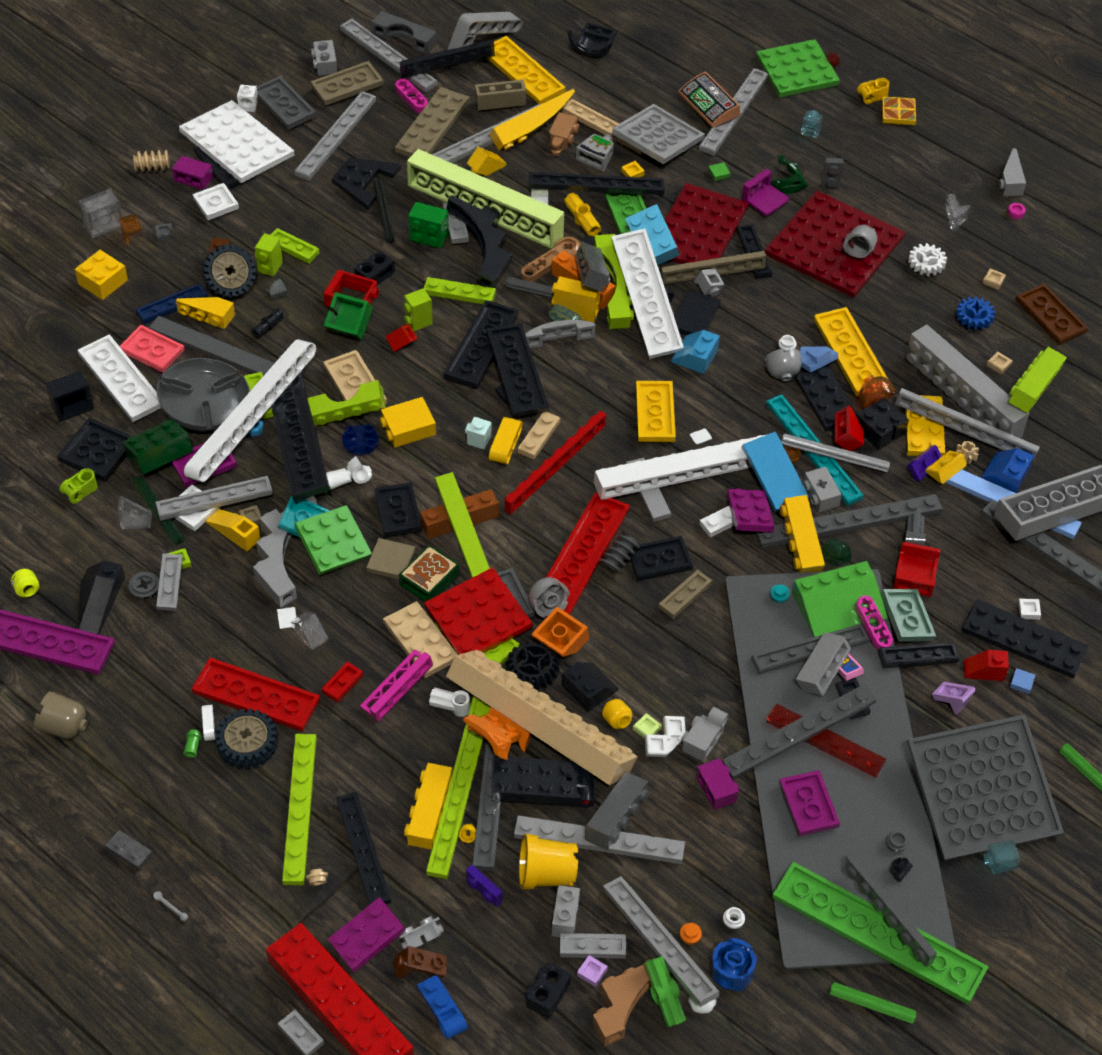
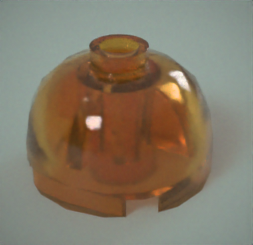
[859,375,897,409]

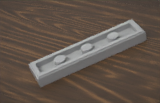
[626,457,671,522]

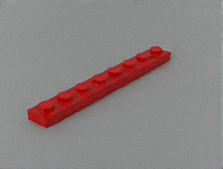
[505,411,606,515]

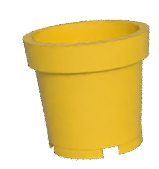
[519,833,578,890]

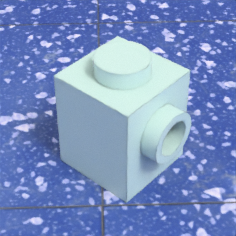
[465,417,492,449]

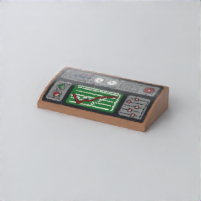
[678,72,740,128]

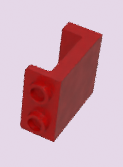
[893,542,941,597]

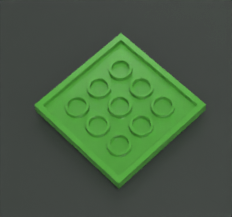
[756,39,840,98]

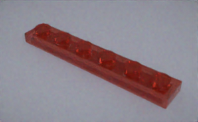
[766,703,886,778]

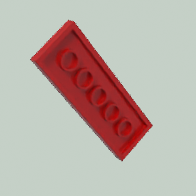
[192,658,320,732]

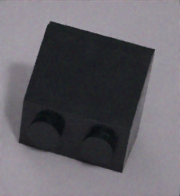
[562,662,619,712]

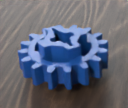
[956,296,996,330]

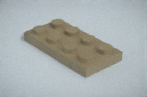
[310,61,384,106]

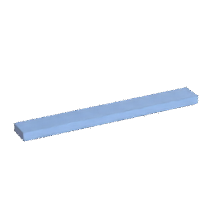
[945,470,1082,539]

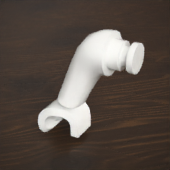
[326,456,372,492]

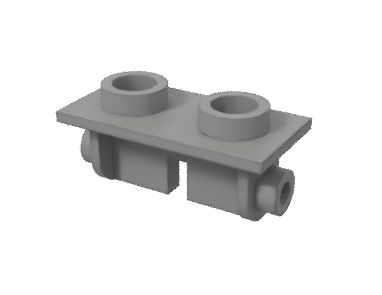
[396,916,444,950]

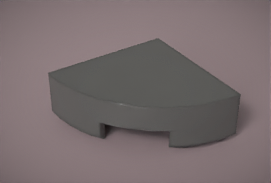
[154,223,172,242]
[270,278,288,300]

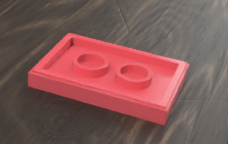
[119,325,185,373]

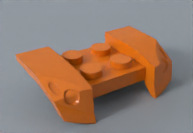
[463,707,531,760]

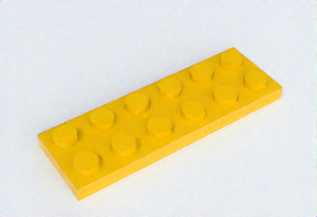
[487,36,566,104]
[813,307,890,396]

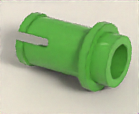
[183,730,202,758]

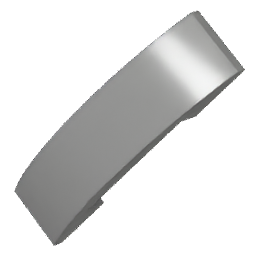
[525,320,595,348]

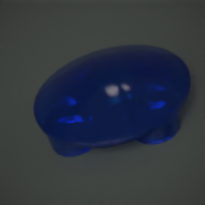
[342,424,379,454]

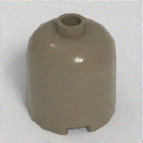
[34,691,88,740]

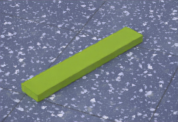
[434,472,490,578]

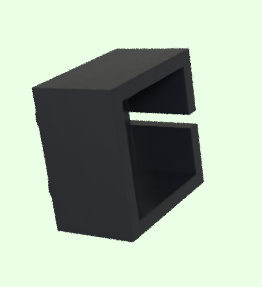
[45,370,94,422]
[856,397,909,451]

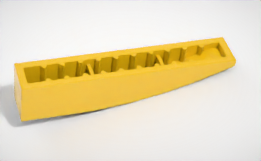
[489,89,575,151]

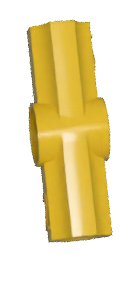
[564,192,601,237]

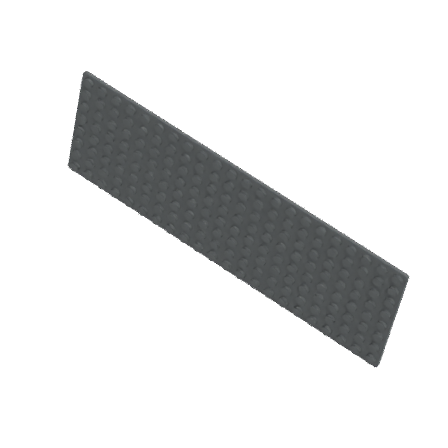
[725,569,956,970]

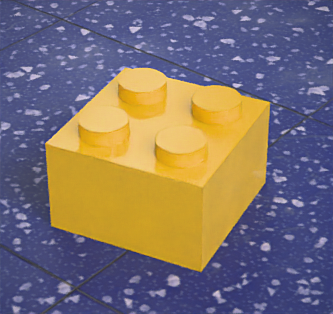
[75,250,128,300]

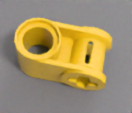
[857,78,890,104]

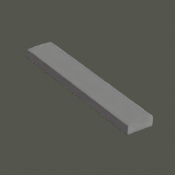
[155,476,273,521]

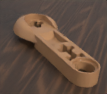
[521,237,581,282]

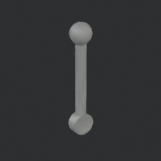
[153,891,188,921]

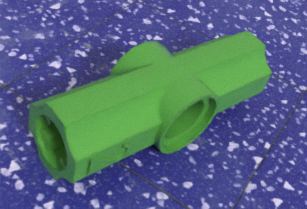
[644,956,686,1027]

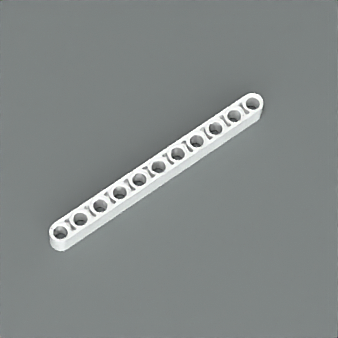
[184,339,316,482]

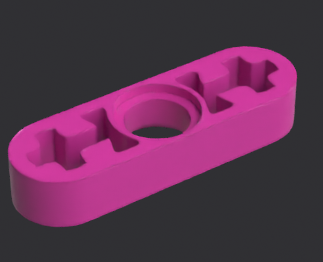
[395,79,428,113]
[855,595,893,650]

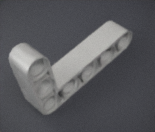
[448,12,522,50]

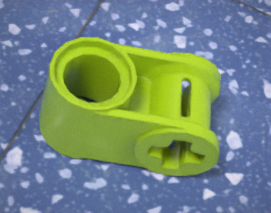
[59,468,98,504]

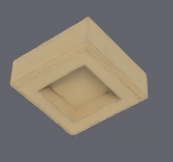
[982,269,1006,290]
[986,352,1013,374]

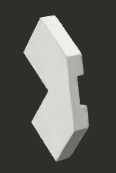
[645,716,686,757]

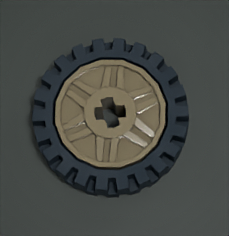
[202,245,256,298]
[215,708,278,770]

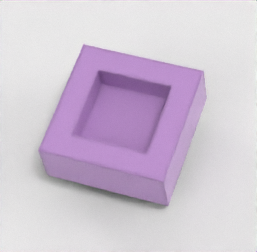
[577,955,608,987]

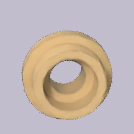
[306,869,328,886]

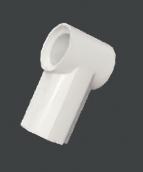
[429,688,471,717]

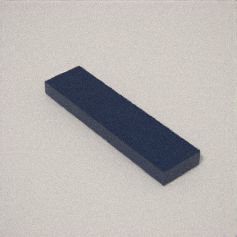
[136,283,208,325]

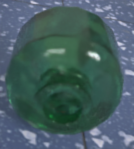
[822,538,852,566]

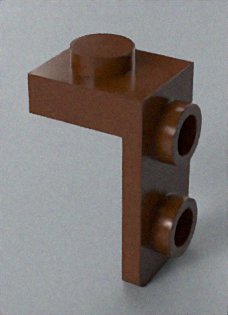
[393,946,446,978]

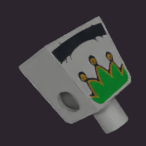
[576,134,614,171]

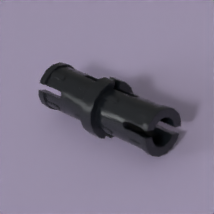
[251,308,284,338]

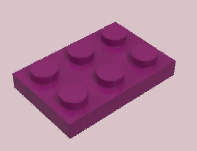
[171,444,237,488]
[727,489,775,532]
[779,770,840,836]
[328,897,406,972]

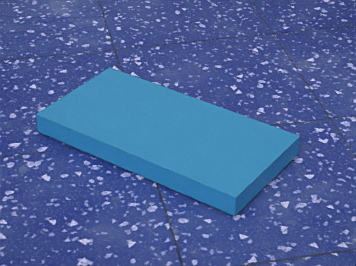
[742,432,809,512]

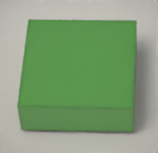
[708,162,730,181]

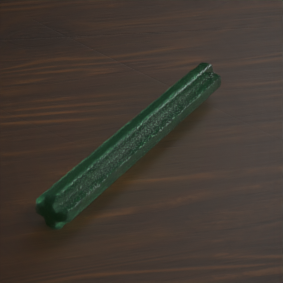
[133,475,184,545]

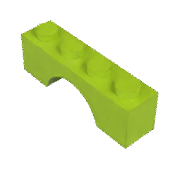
[308,380,386,426]

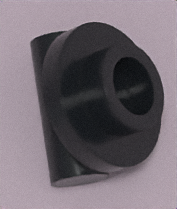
[890,858,913,882]

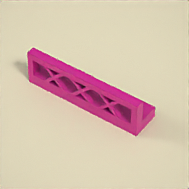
[360,649,433,722]

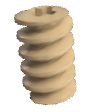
[133,150,170,173]

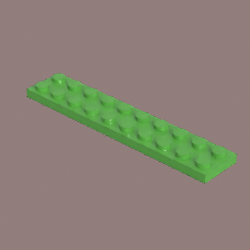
[772,862,989,1005]

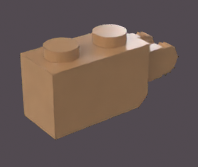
[549,112,579,156]

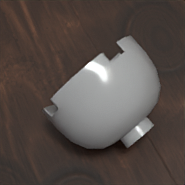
[765,348,802,381]
[529,577,569,618]

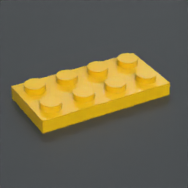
[636,381,676,442]
[905,395,945,456]

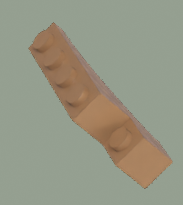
[592,959,671,1047]

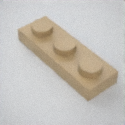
[518,412,560,459]

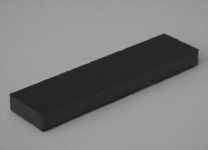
[736,224,772,279]
[878,642,960,668]

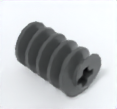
[599,531,640,573]

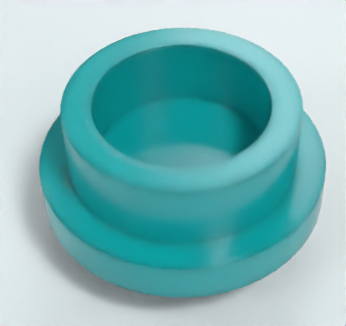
[770,584,790,603]

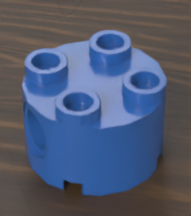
[710,938,757,992]

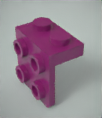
[742,169,789,216]

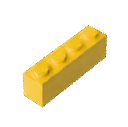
[780,495,825,573]
[404,763,452,850]

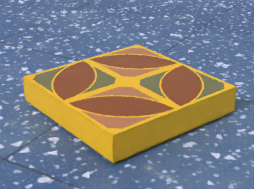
[882,97,916,125]

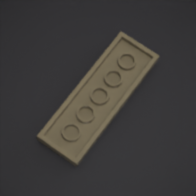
[395,87,469,157]

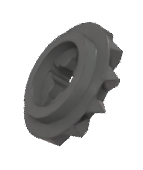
[128,572,159,599]

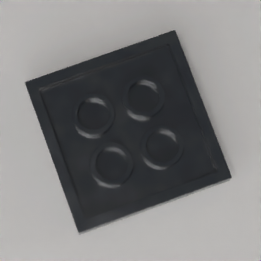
[57,418,131,481]

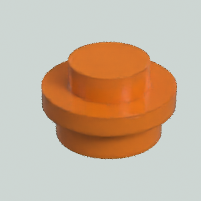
[680,923,702,945]

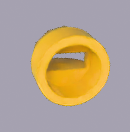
[459,824,476,843]

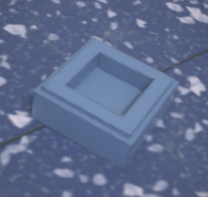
[1010,668,1035,694]

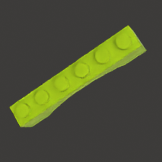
[594,234,634,329]

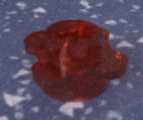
[827,51,841,67]

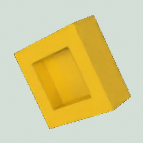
[621,161,645,177]

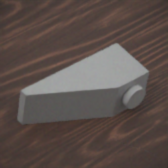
[998,148,1026,196]

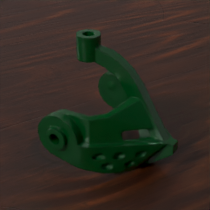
[770,155,808,194]

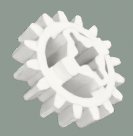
[908,243,947,276]

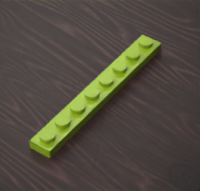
[282,734,317,885]

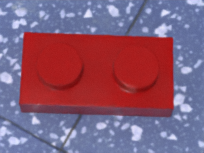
[322,661,363,703]

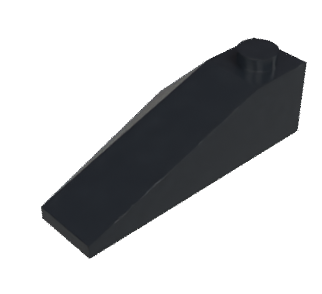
[78,561,125,635]

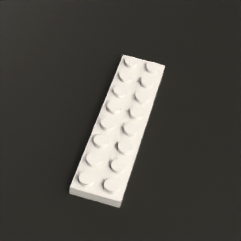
[612,228,684,359]

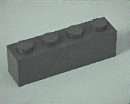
[575,242,610,292]
[585,772,649,850]

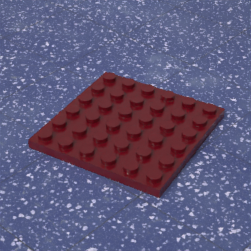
[765,191,906,298]

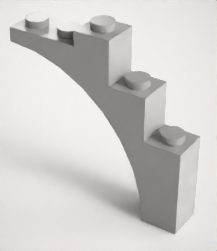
[253,496,317,608]

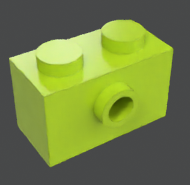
[255,233,283,277]
[403,288,433,331]

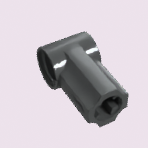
[904,512,926,546]

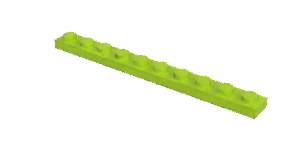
[426,695,491,879]

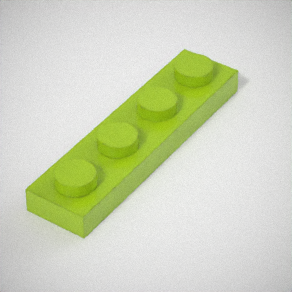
[424,277,496,304]

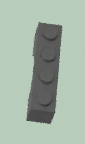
[372,11,437,55]

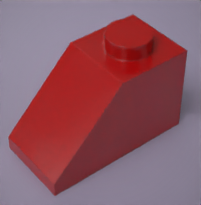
[835,406,864,451]
[964,650,1009,681]

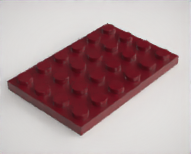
[665,183,749,264]

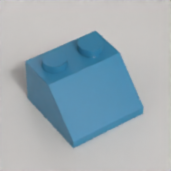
[671,330,720,374]

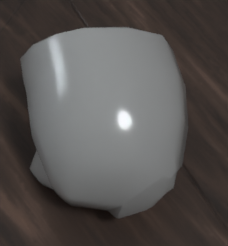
[843,225,878,258]

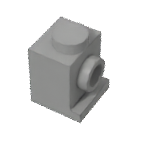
[694,268,724,297]

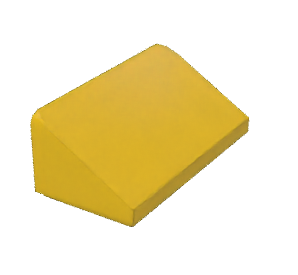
[925,451,966,484]

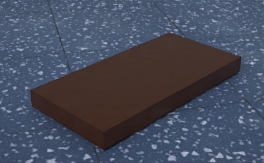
[1015,284,1088,345]

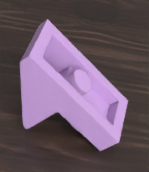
[932,682,975,715]

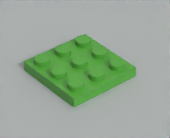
[294,505,372,575]

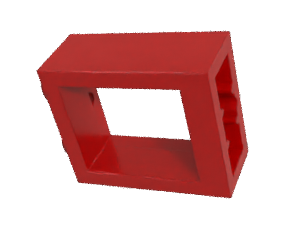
[323,270,379,307]

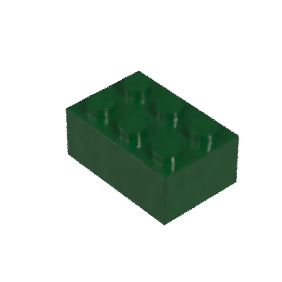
[122,419,193,475]

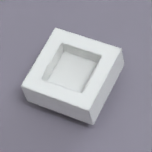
[1018,599,1041,620]

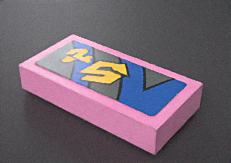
[838,653,864,681]

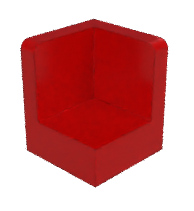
[385,324,417,352]

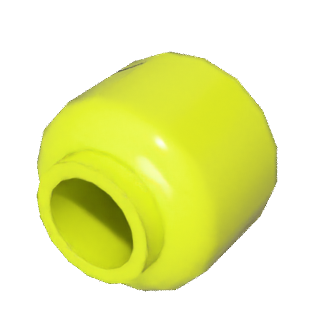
[11,569,40,598]

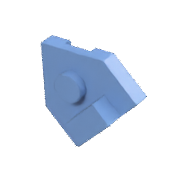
[800,346,838,372]

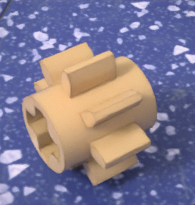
[956,441,979,464]

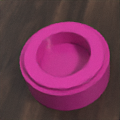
[1007,203,1026,219]

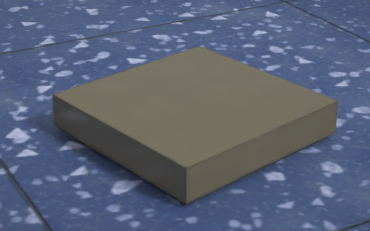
[366,538,416,579]

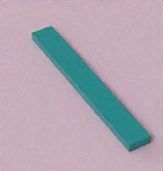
[766,394,864,506]

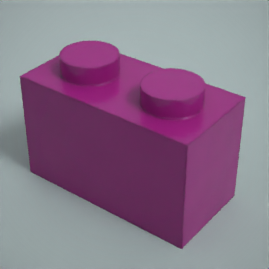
[172,156,213,190]
[696,758,739,810]

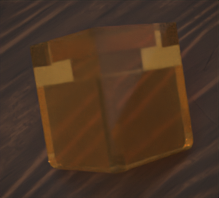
[119,214,142,244]

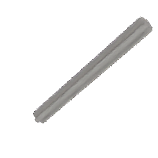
[781,434,890,472]

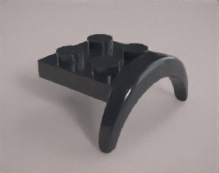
[568,22,617,58]

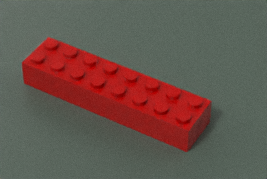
[266,923,414,1055]

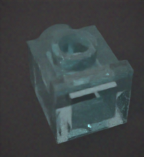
[801,110,823,138]

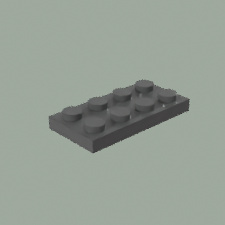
[257,76,316,130]

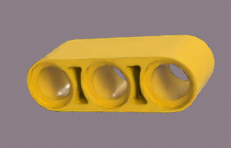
[489,417,523,465]

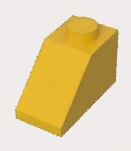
[467,147,507,176]

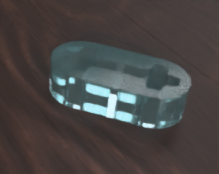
[549,304,582,321]

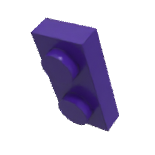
[907,445,942,481]
[466,865,503,907]

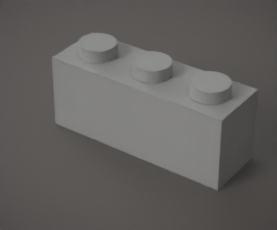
[796,632,851,696]

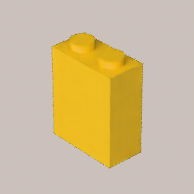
[551,276,600,323]
[379,397,436,448]

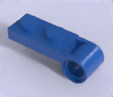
[417,975,468,1040]

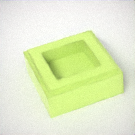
[633,713,662,739]

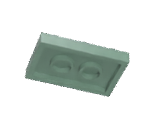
[880,589,936,642]

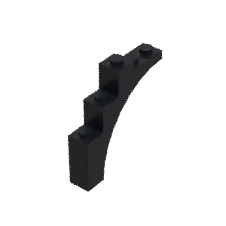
[446,195,512,288]

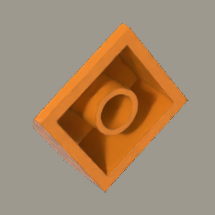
[532,607,589,657]

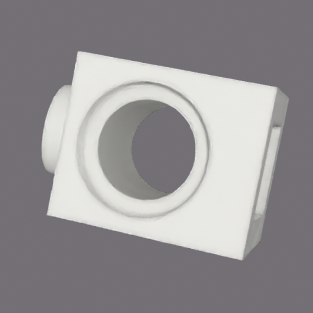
[237,85,258,112]

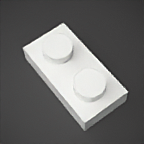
[699,506,735,538]

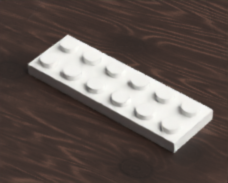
[78,335,160,422]

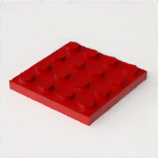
[424,567,533,655]

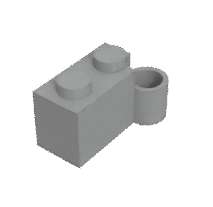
[681,707,729,762]

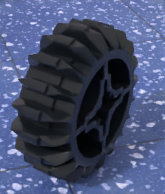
[506,640,560,691]

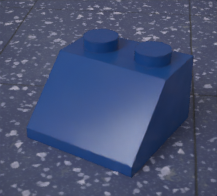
[981,448,1034,493]

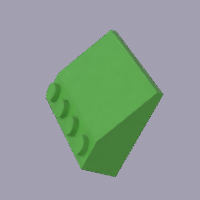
[792,561,888,637]

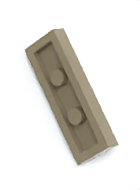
[658,569,712,619]

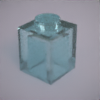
[984,840,1021,874]

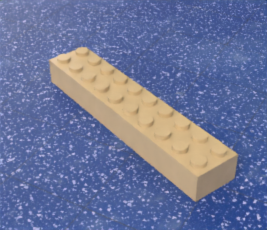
[446,650,638,785]

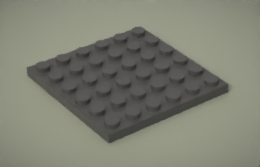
[906,715,1064,861]

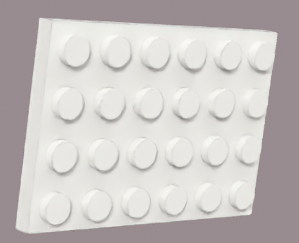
[179,100,294,183]

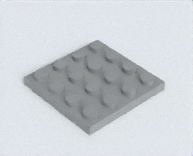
[612,104,705,164]

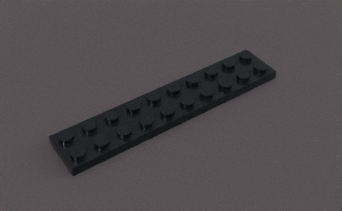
[271,372,331,502]

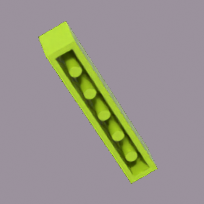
[1009,347,1067,413]

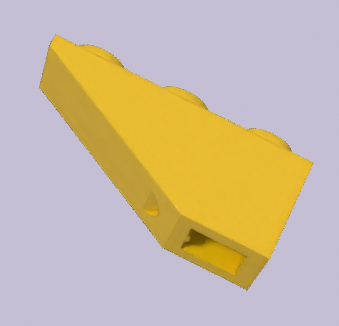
[176,297,235,329]
[205,509,260,552]

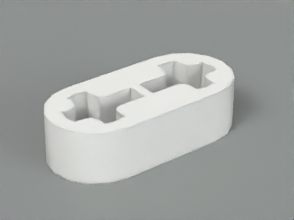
[202,705,215,741]

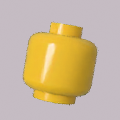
[602,699,632,729]

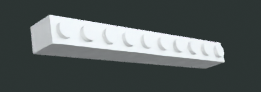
[593,434,768,500]

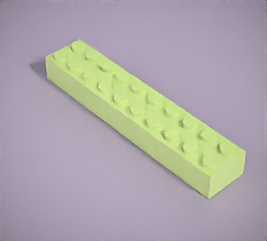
[407,149,564,249]

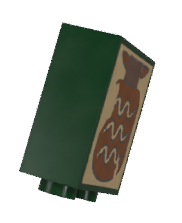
[399,545,459,602]

